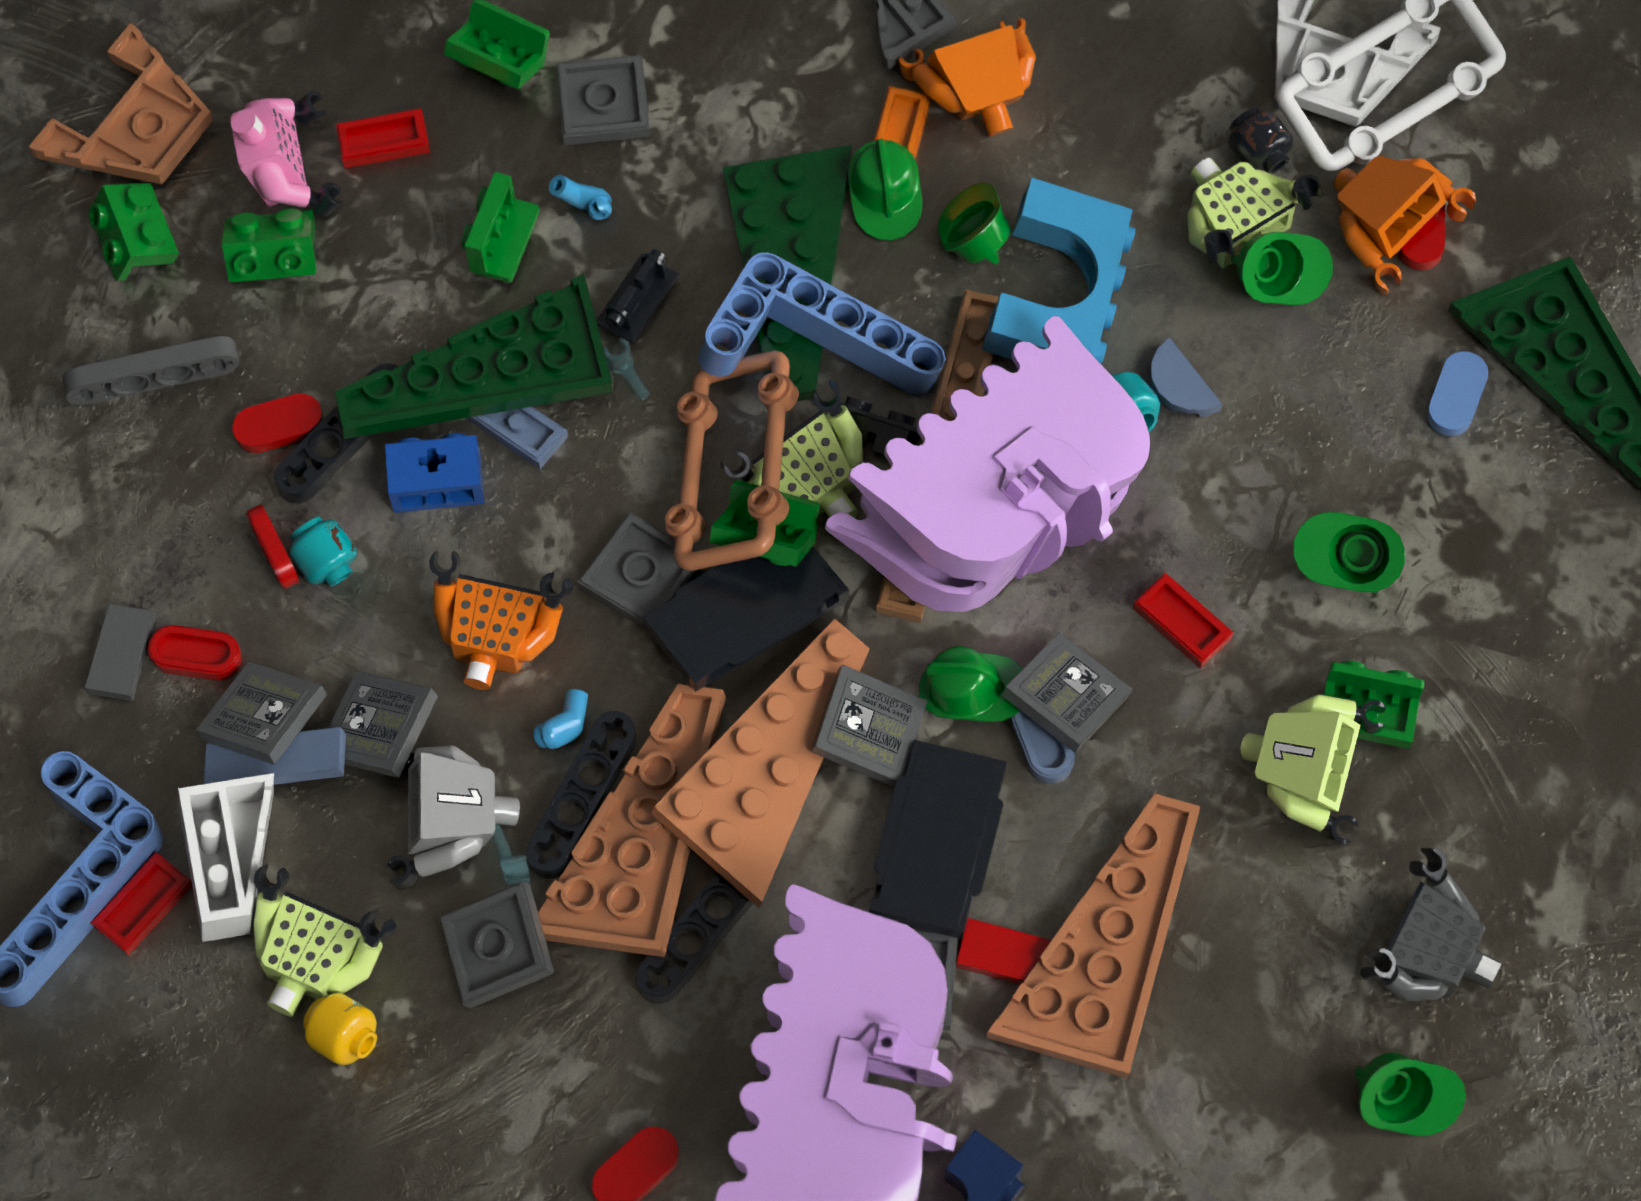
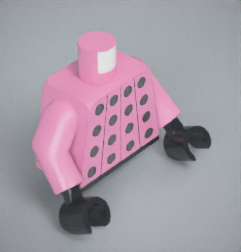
[230,91,343,217]

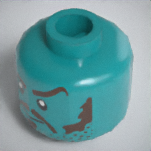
[288,516,358,587]

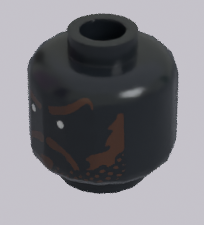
[1228,108,1293,174]

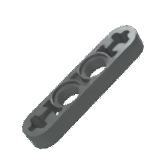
[63,336,239,405]

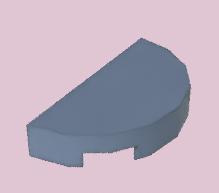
[1150,337,1222,417]

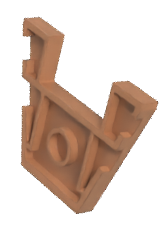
[29,23,213,184]

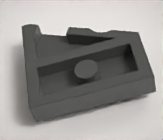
[873,0,956,69]

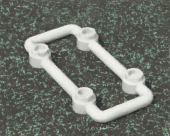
[1276,0,1506,171]

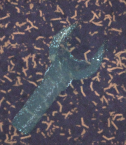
[604,338,650,400]
[492,824,530,885]

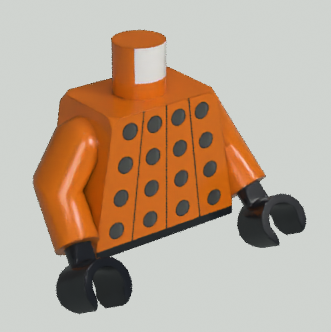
[429,550,573,690]

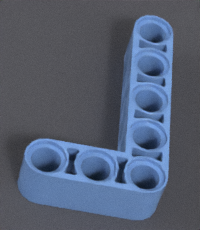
[698,253,946,395]
[0,751,164,1007]

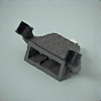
[1360,848,1502,1002]

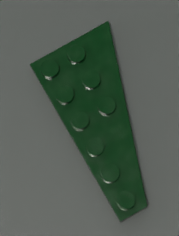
[723,145,852,401]
[1448,256,1641,489]
[335,274,612,439]

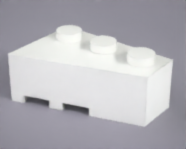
[178,773,274,942]

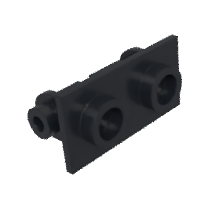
[596,249,679,344]
[839,396,919,455]

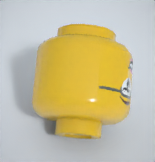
[303,993,377,1066]

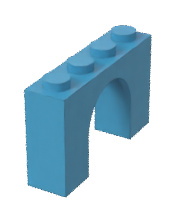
[982,177,1136,364]

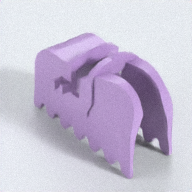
[824,316,1150,612]
[715,884,957,1201]

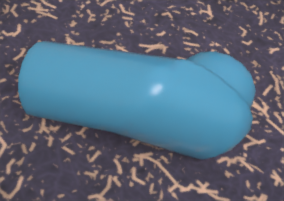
[549,175,612,220]
[533,689,588,749]

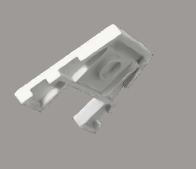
[1274,0,1441,127]

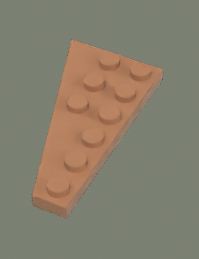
[651,619,870,908]
[538,684,726,957]
[986,793,1201,1079]

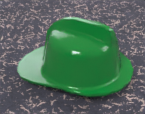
[848,139,922,241]
[938,182,1011,265]
[1231,232,1333,305]
[1293,512,1405,593]
[919,646,1023,722]
[1355,1052,1466,1136]

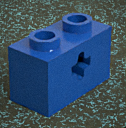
[385,433,485,513]

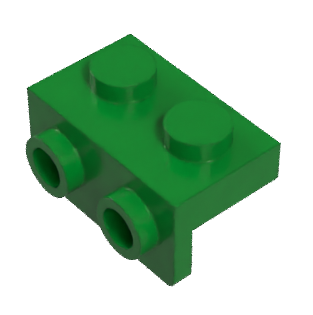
[444,0,550,90]
[461,172,540,283]
[89,183,179,281]
[222,208,317,282]
[709,480,820,567]
[1323,661,1425,749]

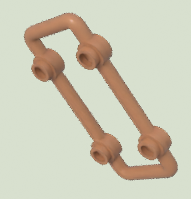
[665,351,799,571]

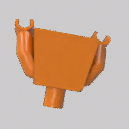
[899,18,1036,137]
[1334,156,1476,295]

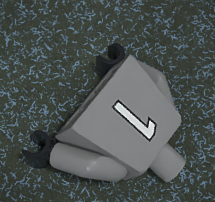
[387,745,520,889]

